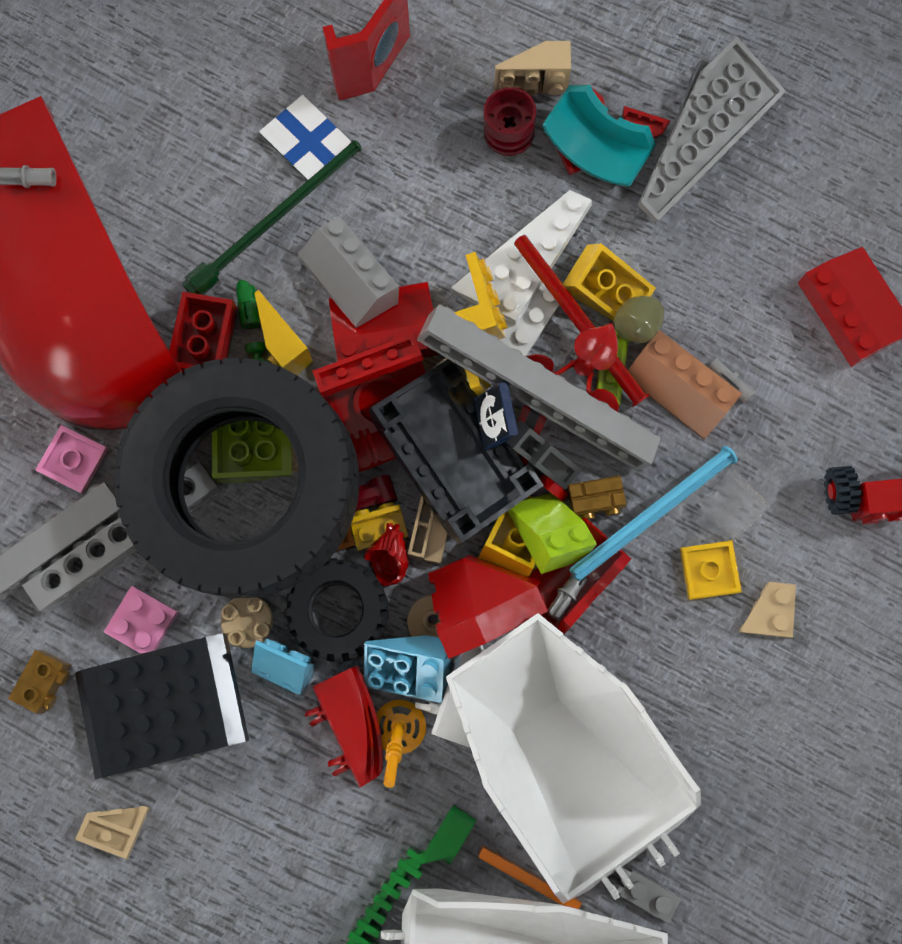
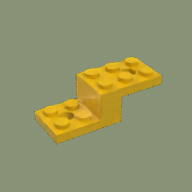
[454,252,507,396]

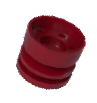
[484,87,536,156]

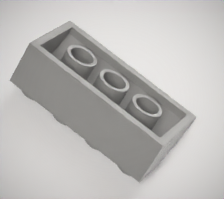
[298,216,399,328]

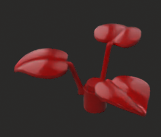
[526,323,619,413]

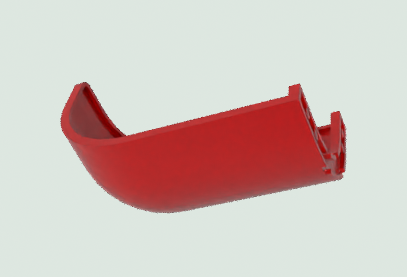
[0,96,183,430]

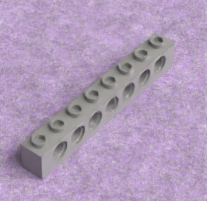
[22,462,222,613]

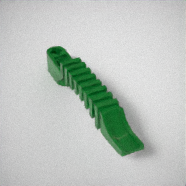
[346,804,477,944]

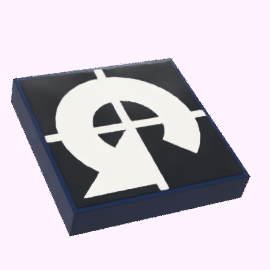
[474,382,518,450]

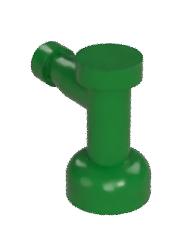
[245,342,266,362]

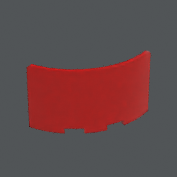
[530,518,632,635]

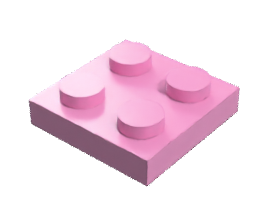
[35,425,109,495]
[104,586,179,654]

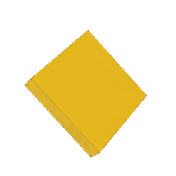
[679,540,742,600]

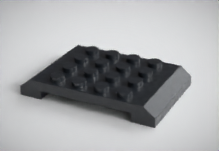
[369,359,544,544]
[75,633,249,779]

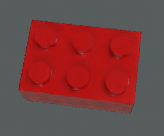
[169,291,238,373]

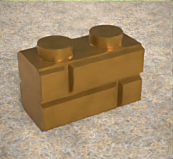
[567,475,626,520]

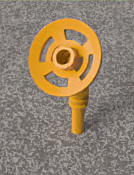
[376,700,426,788]

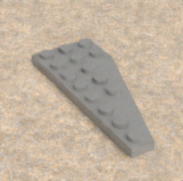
[638,37,786,223]

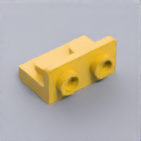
[351,502,409,552]

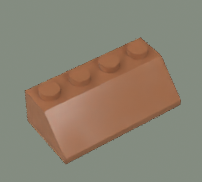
[628,330,742,439]

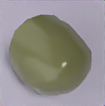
[614,296,664,344]

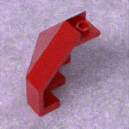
[428,555,548,659]

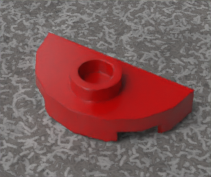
[622,106,671,139]

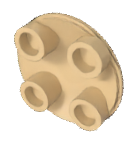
[221,597,273,648]

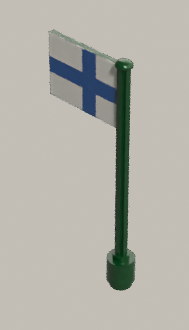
[181,95,362,295]

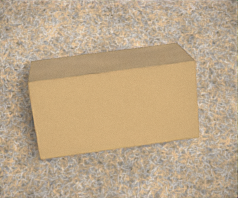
[408,495,448,565]

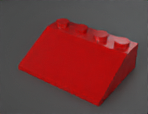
[798,246,902,367]
[329,282,441,361]

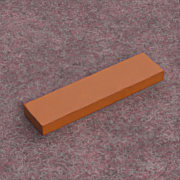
[478,844,582,909]

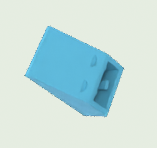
[364,635,452,703]
[251,638,317,695]

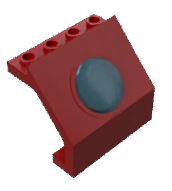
[322,0,410,101]

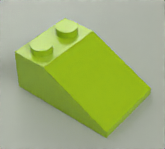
[508,493,597,574]

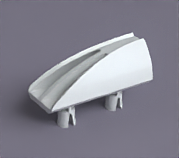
[415,645,484,748]

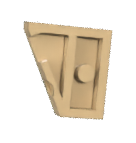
[739,582,796,638]
[75,806,150,859]

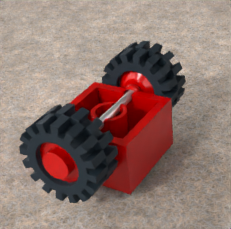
[824,466,902,525]

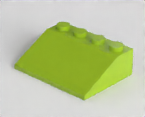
[212,421,293,484]

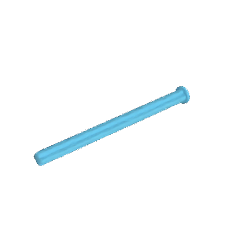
[569,446,738,581]

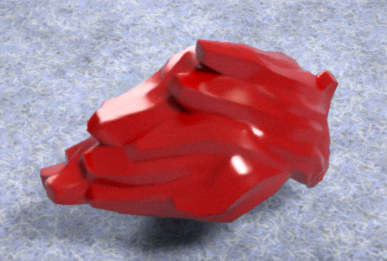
[363,523,409,587]

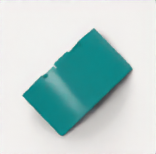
[543,85,656,186]

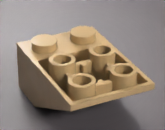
[494,41,571,96]

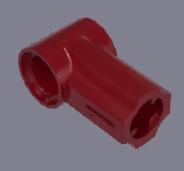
[355,475,398,512]

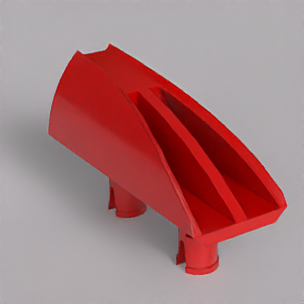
[305,665,383,788]

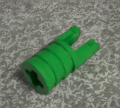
[236,280,262,330]

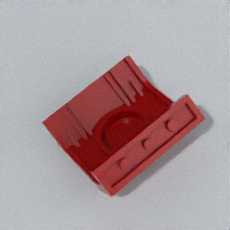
[312,334,426,472]

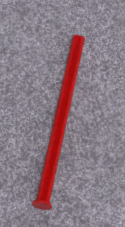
[514,234,649,407]

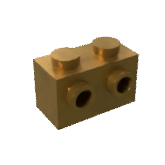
[8,650,71,714]

